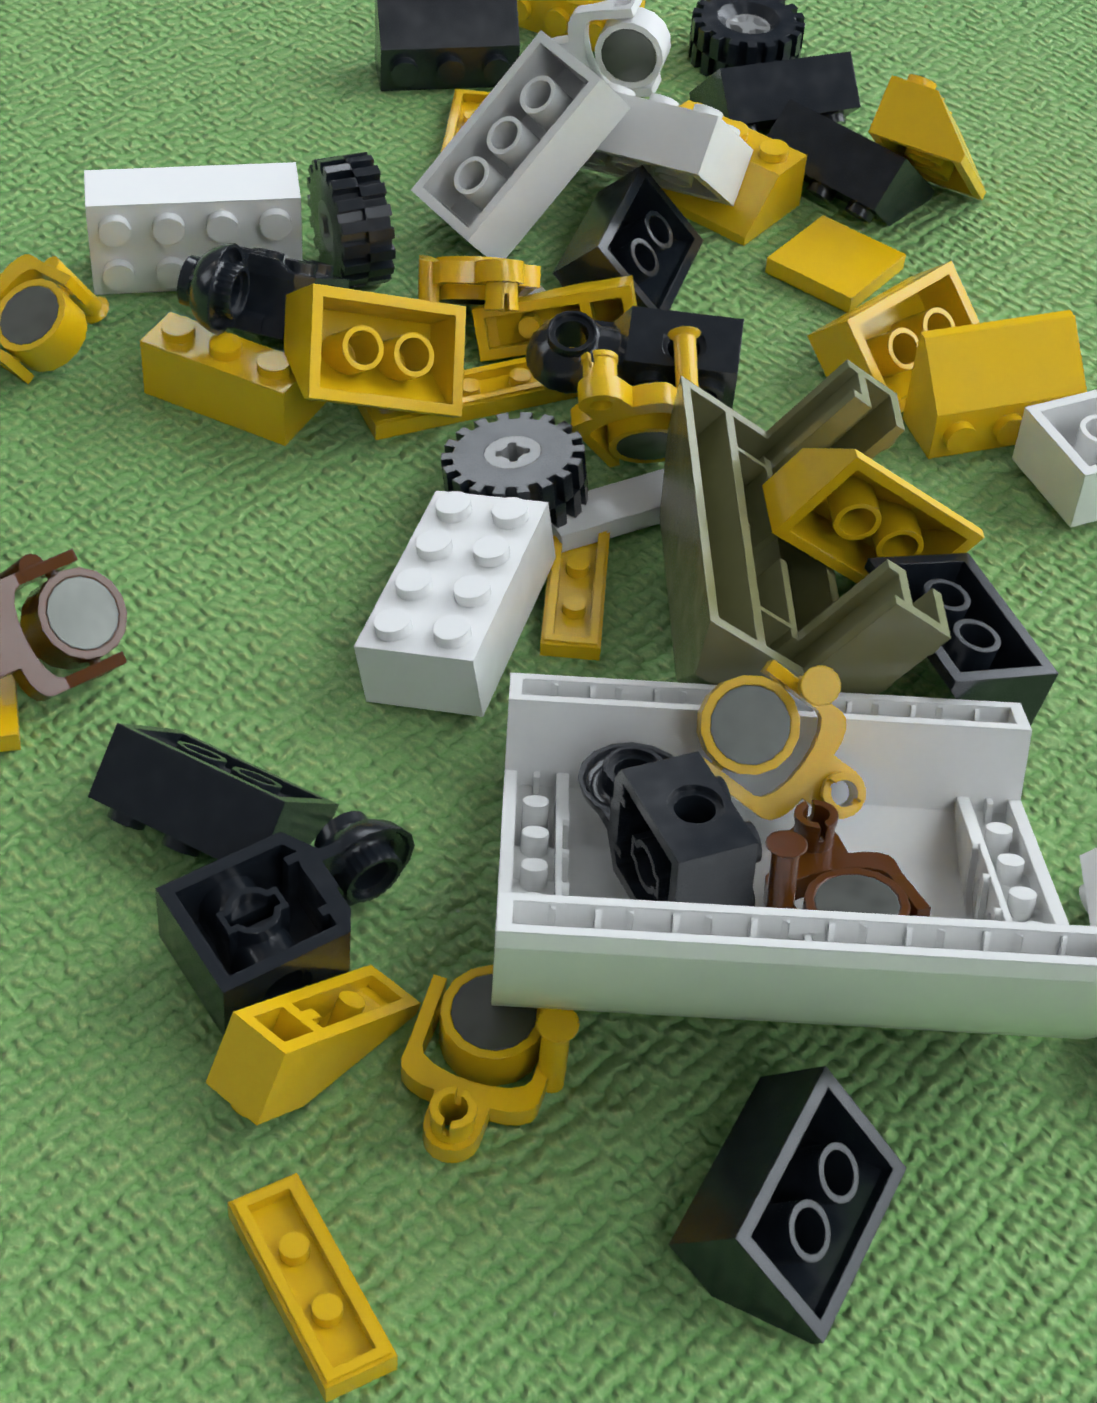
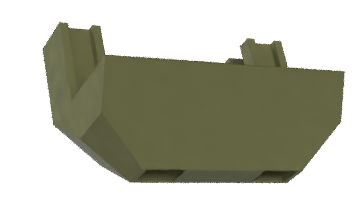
[659,359,951,694]

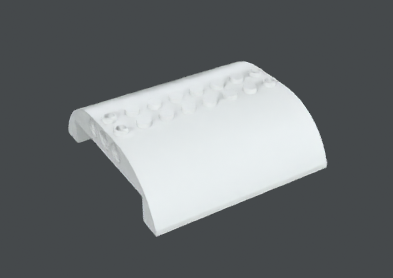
[491,672,1097,1039]

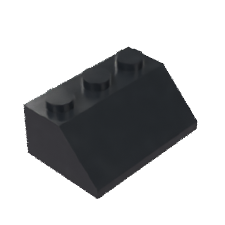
[375,0,520,91]
[689,51,861,133]
[767,99,935,226]
[553,165,704,310]
[864,553,1059,726]
[88,723,339,860]
[668,1066,907,1344]

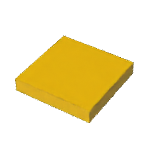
[765,215,906,313]

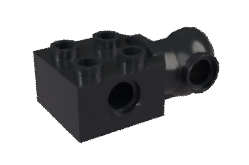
[177,243,350,340]
[526,306,744,409]
[578,742,762,907]
[155,811,415,1036]

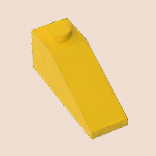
[472,275,637,362]
[205,964,421,1126]

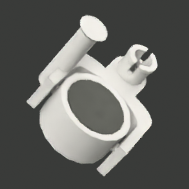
[552,0,671,97]

